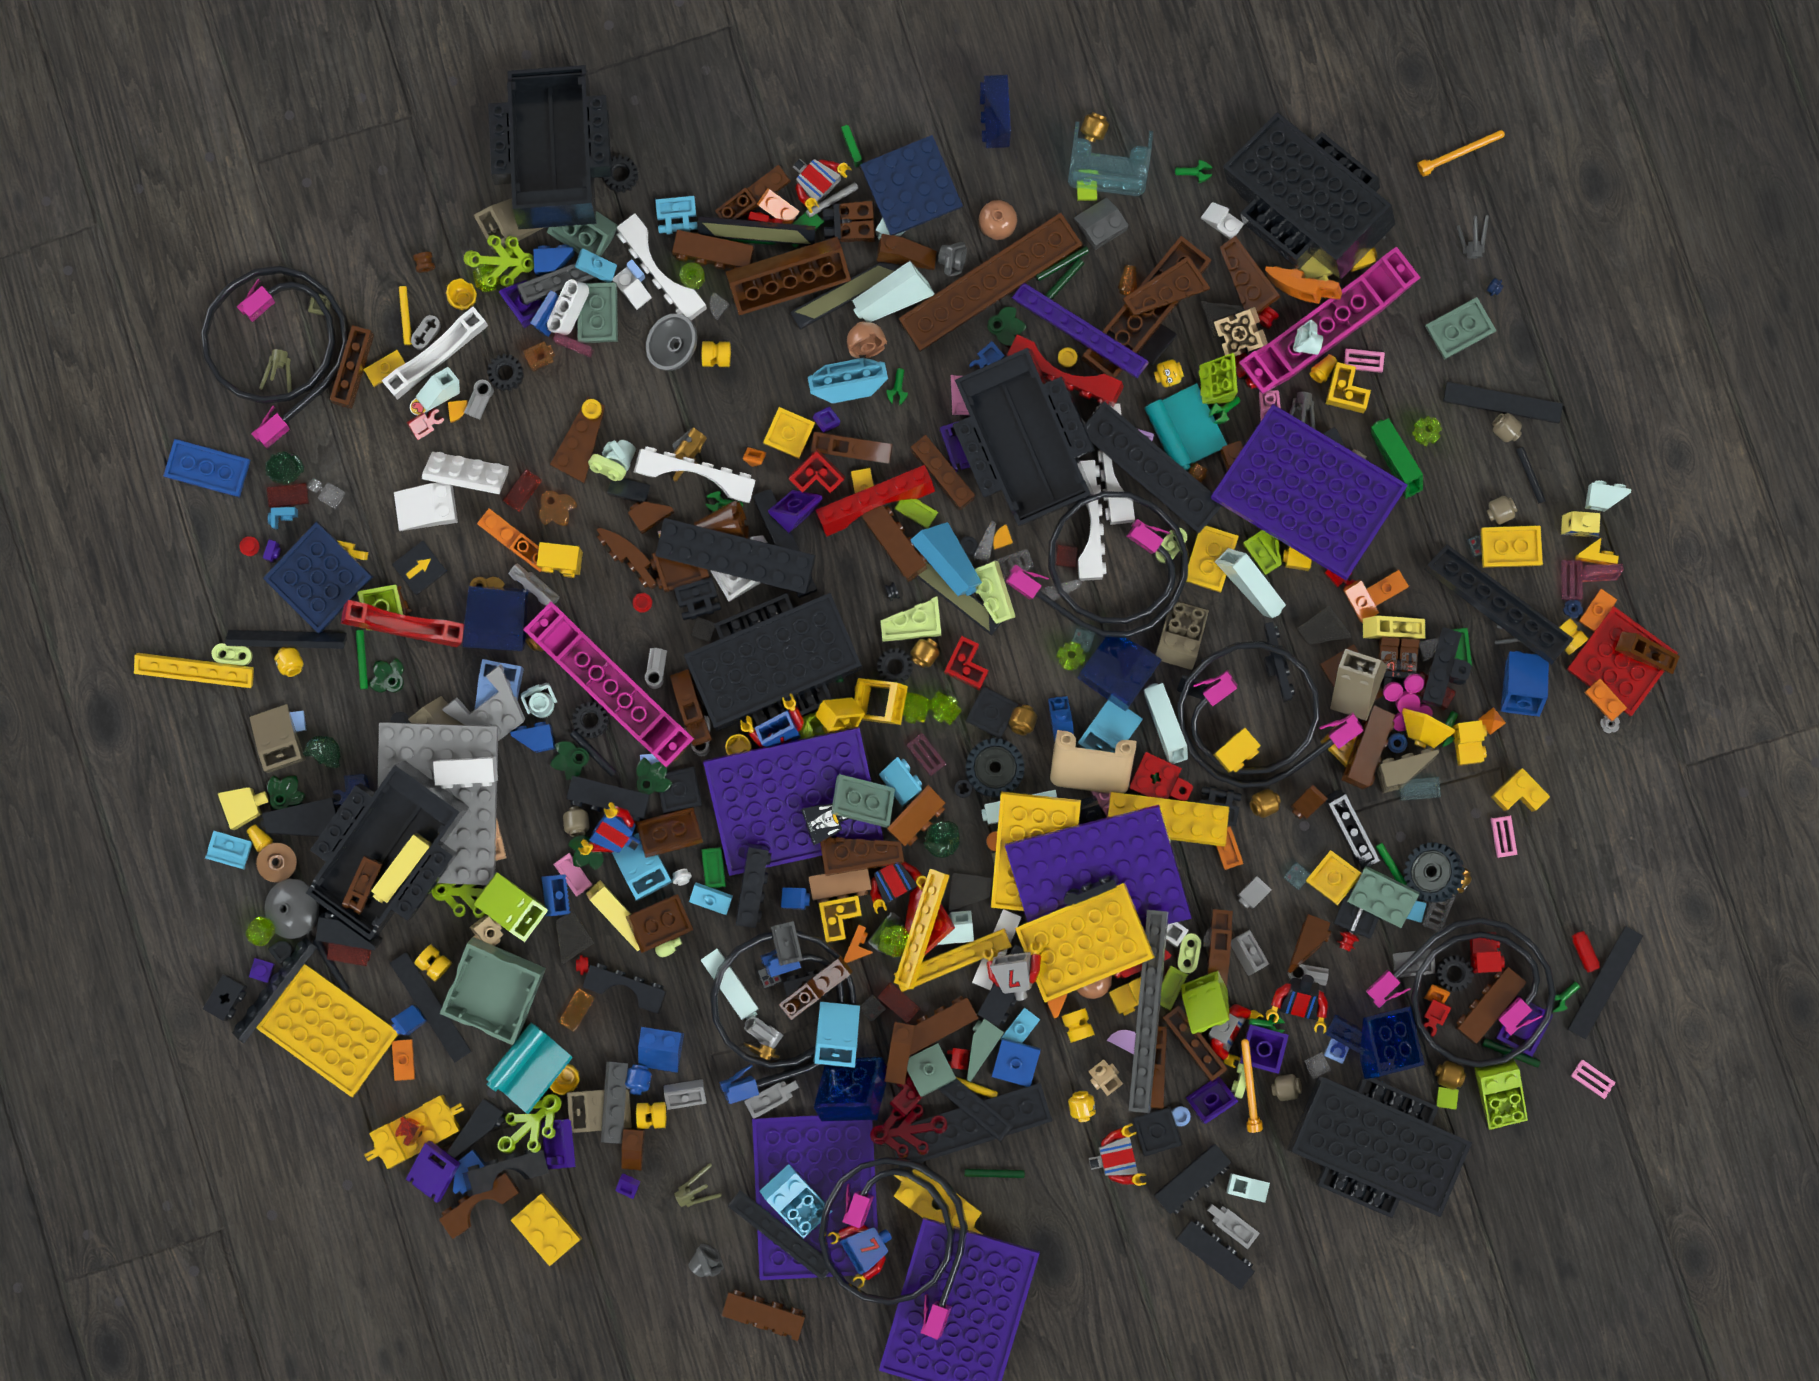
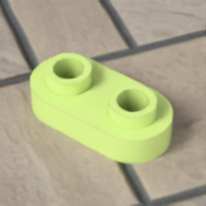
[588,454,626,481]
[1155,528,1187,563]
[212,644,252,666]
[1177,934,1201,973]
[1231,1061,1246,1099]

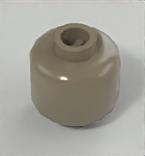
[1492,413,1522,442]
[1486,496,1517,524]
[563,806,590,837]
[1271,1074,1302,1102]

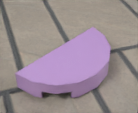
[1107,1030,1136,1055]

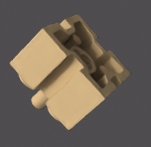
[1214,307,1268,356]

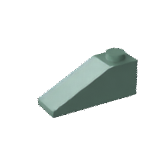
[967,1019,1004,1082]

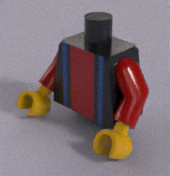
[870,862,927,914]
[1266,974,1328,1034]

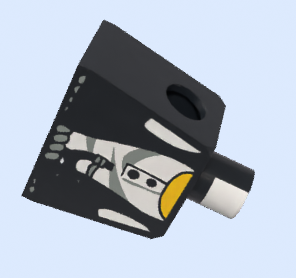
[801,803,850,845]

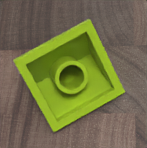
[357,585,403,630]

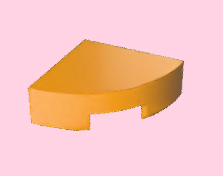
[448,400,468,423]
[993,525,1013,550]

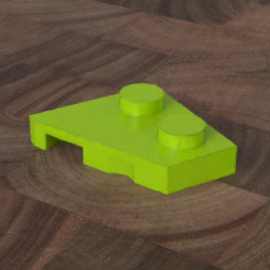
[1243,530,1282,576]

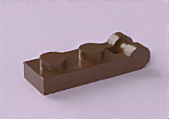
[342,856,383,914]

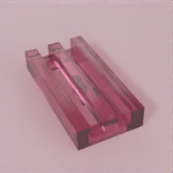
[553,333,593,358]
[1561,560,1583,600]
[1579,564,1624,582]
[907,733,946,776]

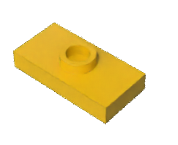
[364,350,405,387]
[851,468,874,493]

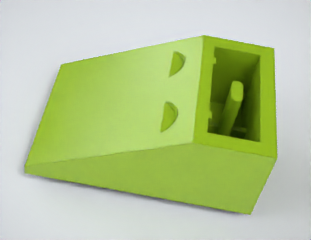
[1199,353,1238,404]
[473,872,548,942]
[1181,971,1230,1034]
[1474,1059,1528,1130]

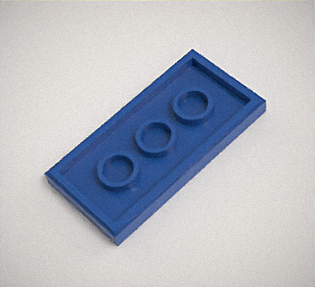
[163,439,251,498]

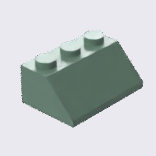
[547,211,618,257]

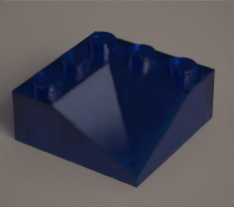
[980,75,1011,148]
[463,586,528,651]
[1077,637,1162,712]
[1360,1006,1425,1079]
[814,1057,887,1121]

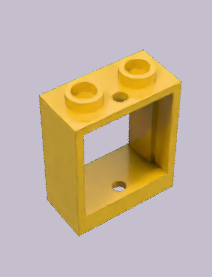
[854,678,908,725]

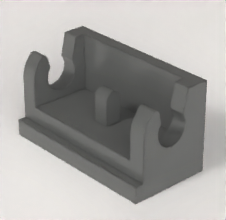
[771,921,803,966]

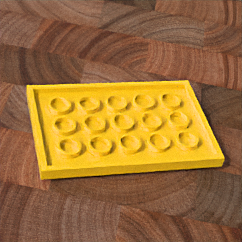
[991,792,1081,911]
[1015,883,1155,1002]
[256,964,399,1097]

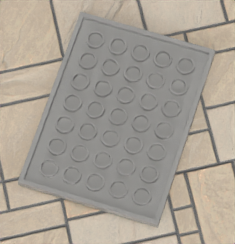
[378,722,498,885]

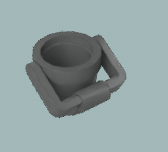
[938,242,967,276]
[688,1244,724,1277]

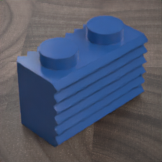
[542,874,570,916]

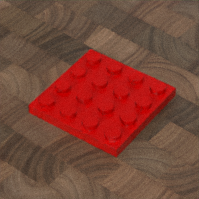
[1566,606,1677,717]

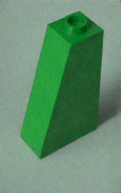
[1371,418,1423,499]

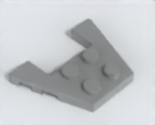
[442,664,525,741]

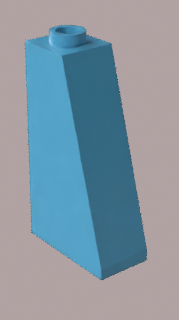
[911,522,982,596]

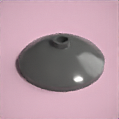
[646,314,698,371]
[265,879,319,939]

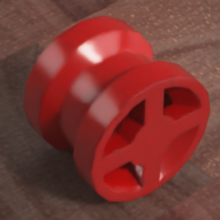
[1258,306,1279,329]

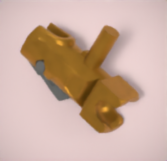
[672,428,707,482]

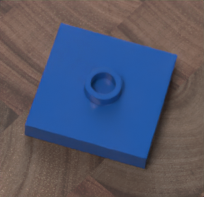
[992,1038,1041,1087]

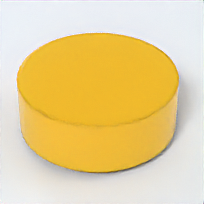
[1058,347,1077,368]
[582,399,602,419]

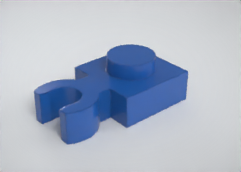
[969,341,1005,368]

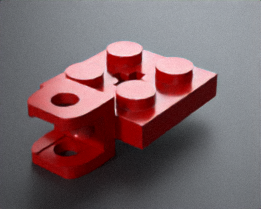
[1129,752,1193,801]

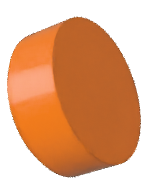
[986,831,997,852]

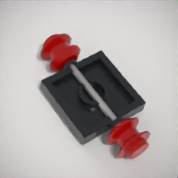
[1333,888,1379,952]

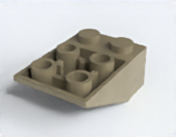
[474,198,543,254]
[1154,601,1209,670]
[1330,649,1387,721]
[250,704,306,773]
[1377,748,1439,793]
[567,1088,632,1133]

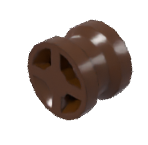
[413,252,435,273]

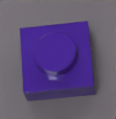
[813,407,841,433]
[263,540,281,563]
[249,958,275,983]
[615,1173,641,1199]

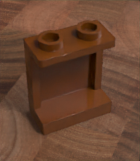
[650,552,710,593]

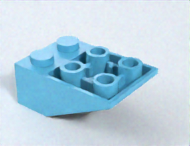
[1077,697,1143,753]
[879,757,923,807]
[612,833,673,901]
[814,1002,860,1068]
[760,1164,832,1238]

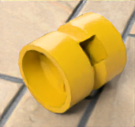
[702,341,731,367]
[1559,618,1588,655]
[725,734,752,755]
[414,944,452,982]
[1061,1008,1095,1043]
[636,1102,666,1129]

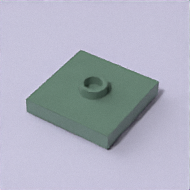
[907,1043,956,1097]

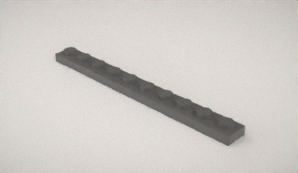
[1129,910,1169,1113]

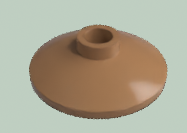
[256,843,296,882]

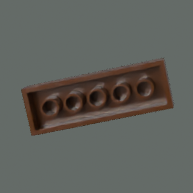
[726,237,851,316]

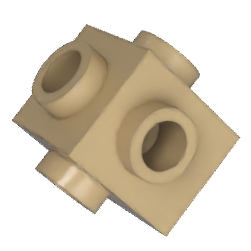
[469,915,503,946]
[1088,1060,1123,1096]

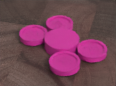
[1383,674,1433,731]

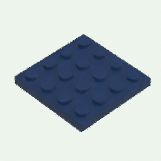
[860,135,963,235]
[263,522,373,633]

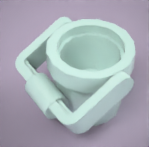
[1293,320,1323,355]
[602,440,636,472]
[521,683,557,718]

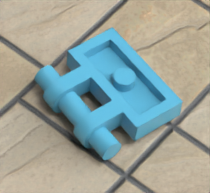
[656,196,698,234]

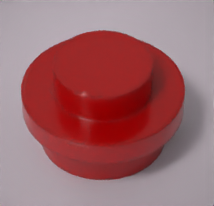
[240,536,260,556]
[633,593,652,613]
[576,955,589,975]

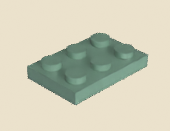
[578,282,618,343]
[1425,297,1496,360]
[831,774,895,828]
[1347,866,1420,928]

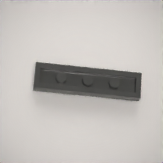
[517,263,596,305]
[601,1062,628,1144]

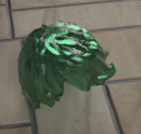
[265,451,304,485]
[303,736,341,768]
[924,821,959,858]

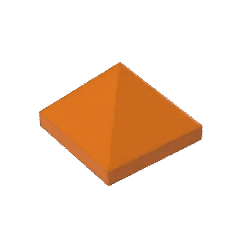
[743,447,766,467]
[1478,707,1506,735]
[1425,984,1450,1003]

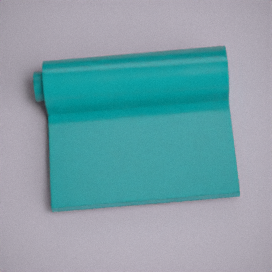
[1144,383,1227,471]
[486,1022,573,1114]

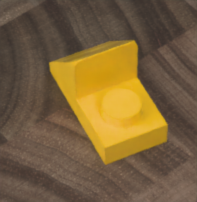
[1575,538,1619,566]

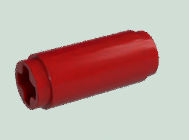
[1571,931,1600,973]

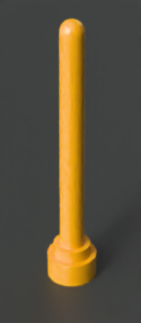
[1417,130,1505,177]
[1241,1039,1263,1133]

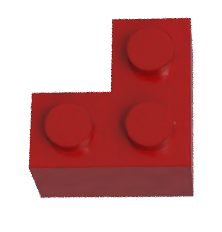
[789,449,845,493]
[944,636,989,690]
[1469,932,1505,973]

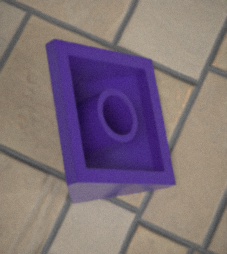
[499,280,543,329]
[768,490,823,533]
[1240,1024,1289,1074]
[1186,1076,1238,1124]

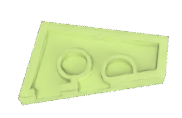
[975,561,1016,624]
[881,597,941,642]

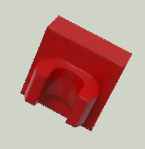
[947,1048,970,1070]

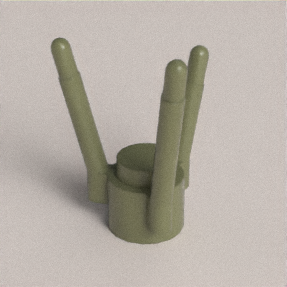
[259,349,292,393]
[674,1163,722,1207]

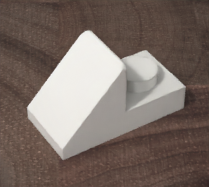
[1201,202,1244,239]
[612,267,652,310]

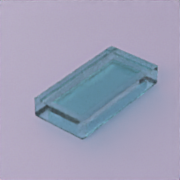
[1399,777,1441,801]

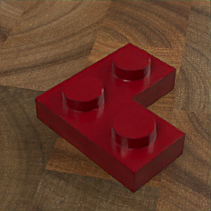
[890,1071,922,1117]

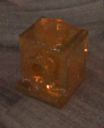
[523,341,555,372]

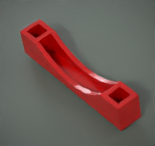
[1007,334,1124,407]
[816,465,935,537]
[341,600,465,647]

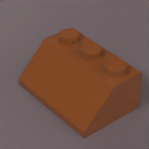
[887,785,945,847]

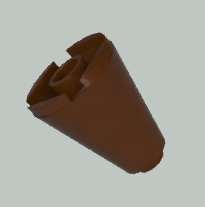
[694,501,749,538]

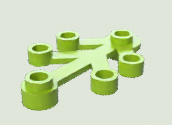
[464,235,534,287]
[432,883,485,918]
[498,1094,561,1154]

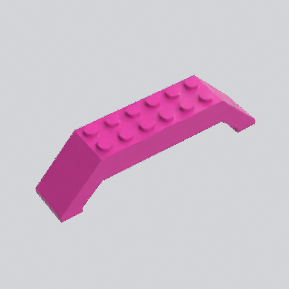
[1239,247,1420,394]
[523,602,694,768]

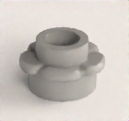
[1600,716,1620,733]

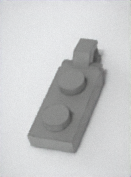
[508,563,560,606]
[744,1080,799,1119]
[1207,1204,1260,1249]

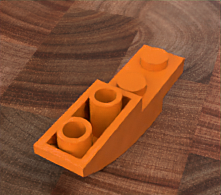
[1265,266,1342,304]
[477,508,541,572]

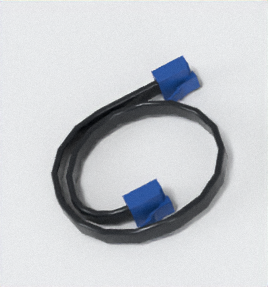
[710,930,856,1104]

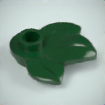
[987,307,1026,346]
[368,658,404,693]
[551,741,589,780]
[636,758,672,795]
[267,775,305,810]
[568,835,604,870]

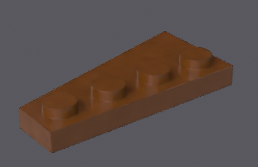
[1220,236,1281,314]
[1123,256,1210,316]
[550,397,605,484]
[820,837,904,876]

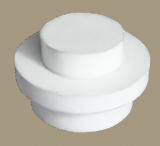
[672,869,692,886]

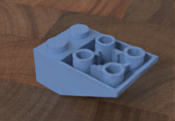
[475,659,524,709]

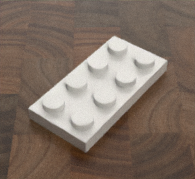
[422,452,509,494]

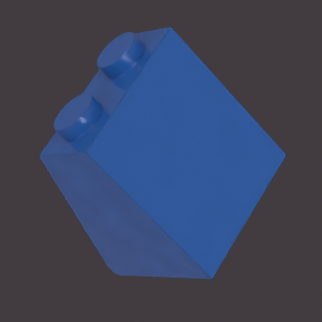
[1500,651,1549,717]
[638,1027,684,1073]

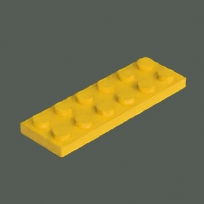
[1108,792,1229,847]

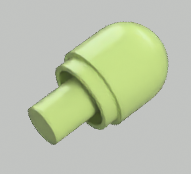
[655,937,683,957]

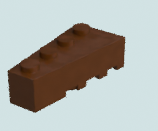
[722,1289,806,1341]

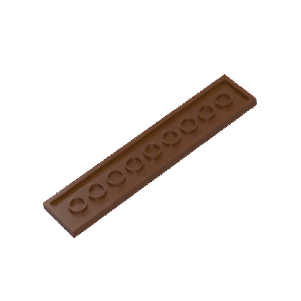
[898,213,1083,352]

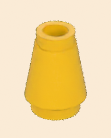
[1310,354,1337,383]
[247,825,273,852]

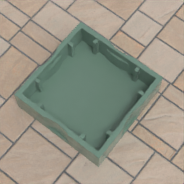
[440,937,546,1045]

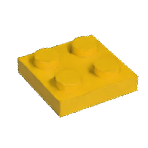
[763,407,815,459]
[1306,850,1361,906]

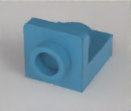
[268,507,298,529]

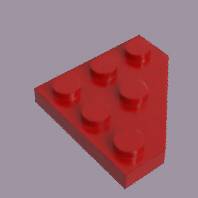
[901,883,955,956]

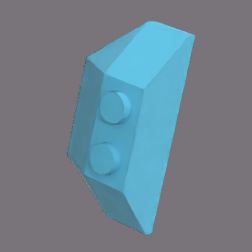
[808,358,888,403]

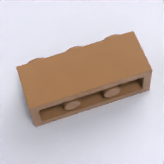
[809,869,872,904]

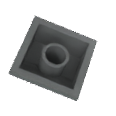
[1074,197,1128,251]

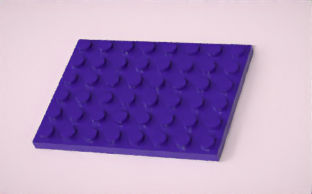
[1211,404,1408,581]
[703,727,884,876]
[1005,805,1192,930]
[752,1113,880,1280]
[879,1217,1040,1381]

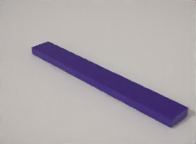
[1012,283,1148,378]

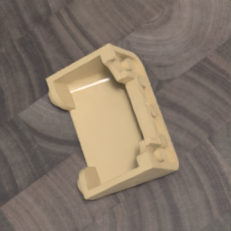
[1050,730,1136,794]

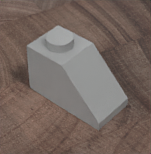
[1237,876,1272,909]

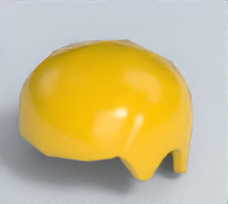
[446,278,477,310]
[550,1064,580,1095]

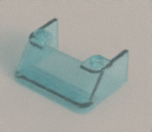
[1068,122,1153,196]

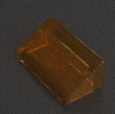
[558,988,595,1032]

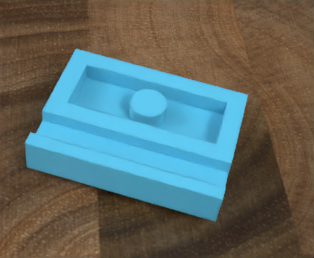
[205,831,252,869]

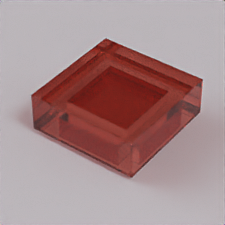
[1055,545,1078,568]

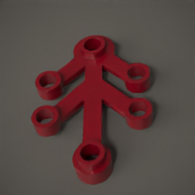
[870,1104,948,1158]

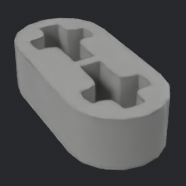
[411,315,441,350]

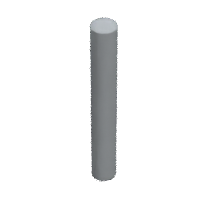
[806,182,859,218]

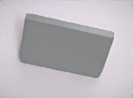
[1231,930,1269,976]
[1393,949,1435,978]
[664,1079,707,1110]

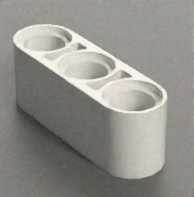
[547,279,589,335]

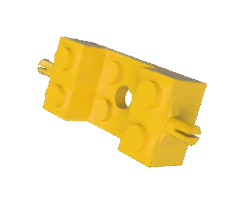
[364,1095,465,1169]
[893,1169,983,1235]

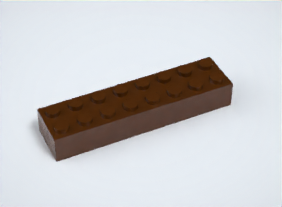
[1082,236,1212,379]

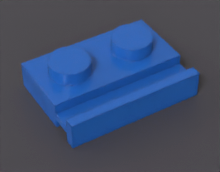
[530,290,559,337]

